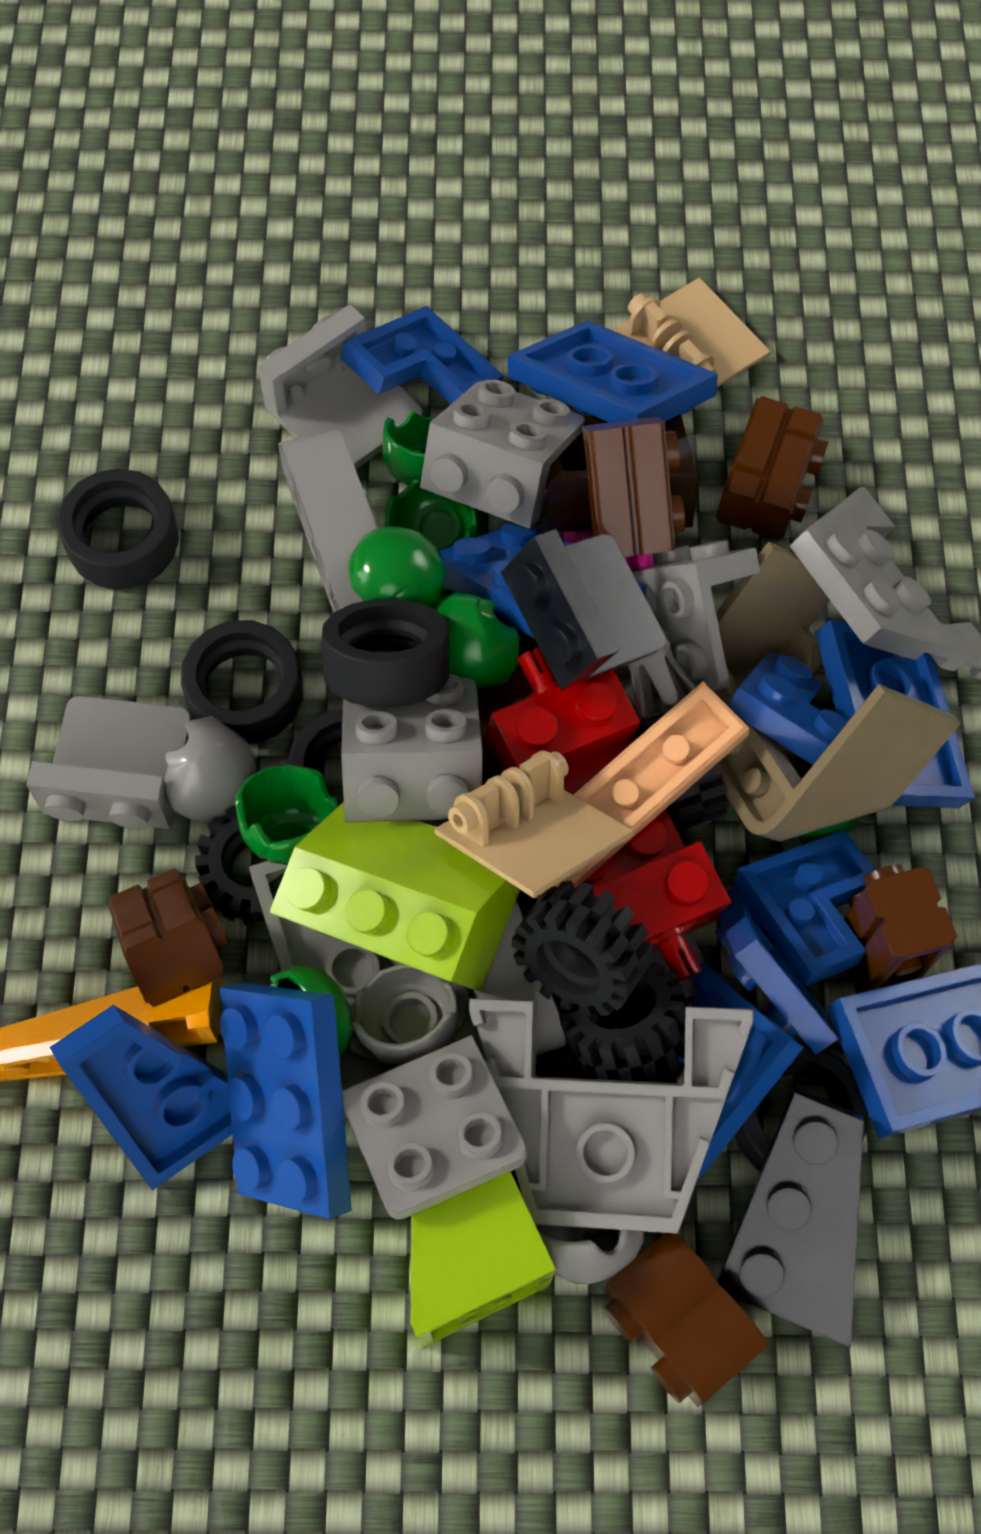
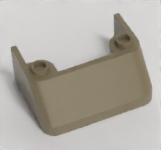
[671,541,961,841]

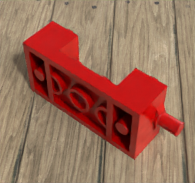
[484,648,731,983]

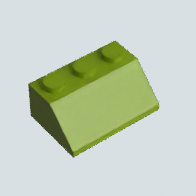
[269,802,520,992]

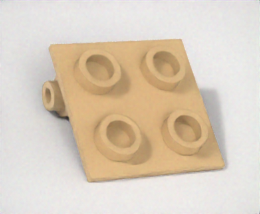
[613,277,770,387]
[435,751,634,898]

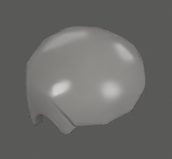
[164,716,256,822]
[353,963,459,1066]
[535,1224,644,1284]

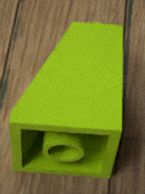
[410,1172,556,1349]

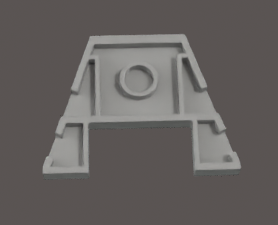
[790,487,981,680]
[469,998,754,1234]

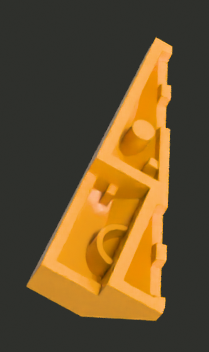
[0,977,224,1081]

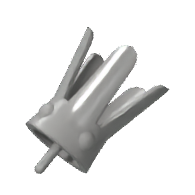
[627,631,696,720]

